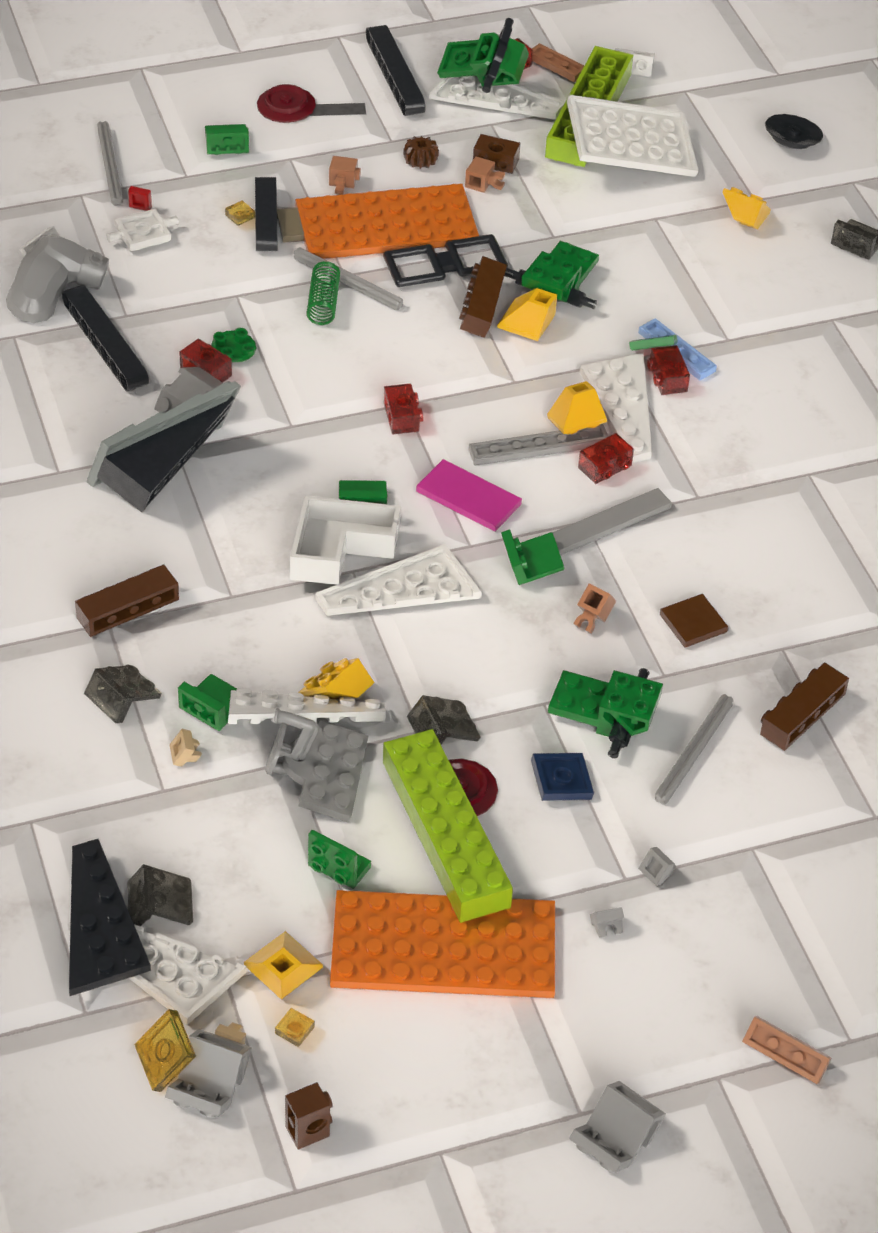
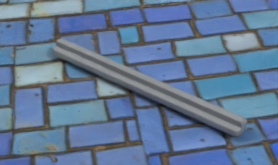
[97,121,123,205]
[294,247,403,310]
[655,694,733,804]

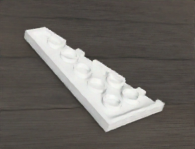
[429,76,565,120]
[580,353,652,463]
[68,922,247,1025]

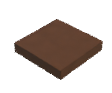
[660,593,728,648]

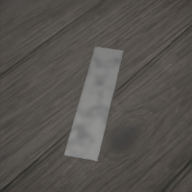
[309,103,366,116]

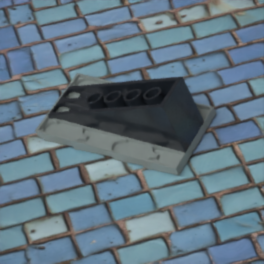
[86,381,241,512]

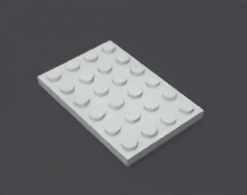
[567,95,699,177]

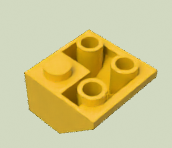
[723,187,771,230]
[497,288,557,341]
[547,381,607,434]
[298,658,375,699]
[244,931,323,999]

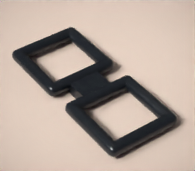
[383,234,508,287]

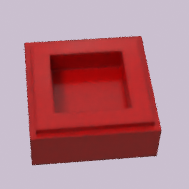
[128,186,152,211]

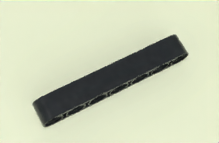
[366,25,425,116]
[62,285,149,391]

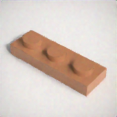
[527,43,584,82]
[742,1016,832,1084]

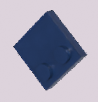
[531,753,594,801]

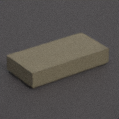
[277,207,304,243]

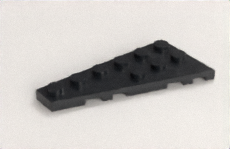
[69,839,151,996]

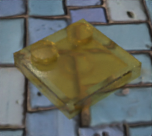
[134,1009,196,1092]

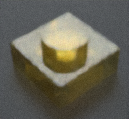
[225,200,255,226]
[275,1008,315,1047]

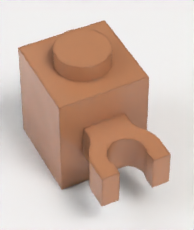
[329,156,361,195]
[465,156,505,193]
[573,583,616,634]

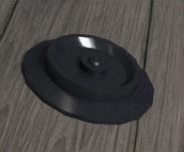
[765,114,823,149]

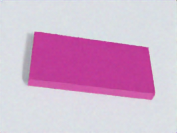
[416,459,522,532]

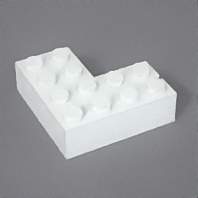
[290,496,401,585]

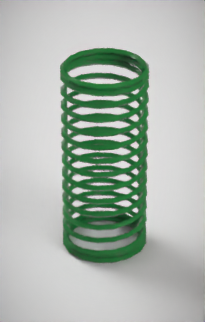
[306,261,340,325]

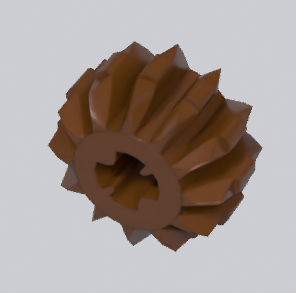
[403,136,439,169]

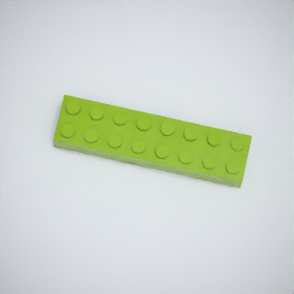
[545,46,633,167]
[383,729,513,923]

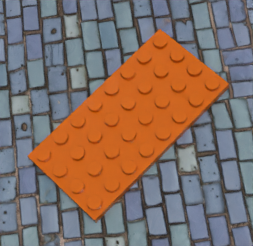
[295,184,479,259]
[330,890,555,998]

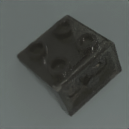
[831,219,878,260]
[84,665,162,723]
[407,695,481,745]
[127,864,193,927]

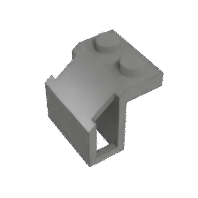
[154,367,223,412]
[165,1029,252,1117]
[569,1081,666,1173]

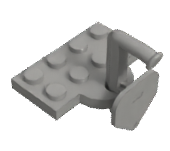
[265,708,368,822]

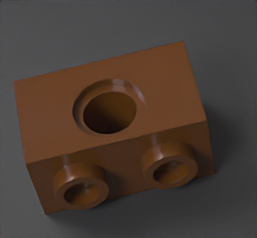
[473,134,521,174]
[285,1082,333,1150]

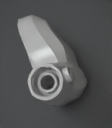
[6,236,109,323]

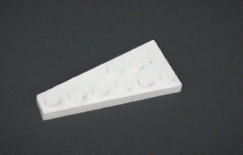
[315,544,482,616]
[228,688,386,724]

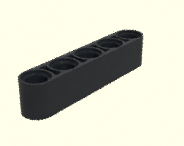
[255,177,278,251]

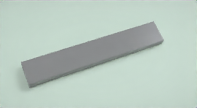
[469,424,610,466]
[552,488,672,555]

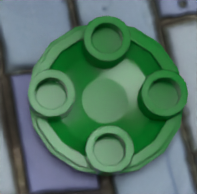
[211,328,257,362]

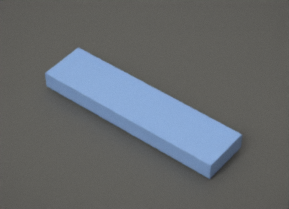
[638,318,717,381]

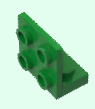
[205,124,249,155]
[339,480,387,505]
[501,529,565,585]
[178,674,237,731]
[308,830,371,889]

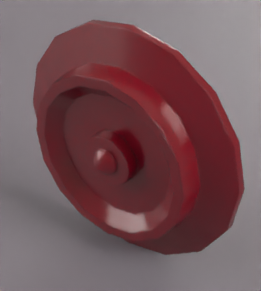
[257,84,316,123]
[449,758,498,816]

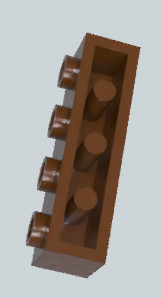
[459,256,507,338]
[75,564,179,637]
[760,662,849,751]

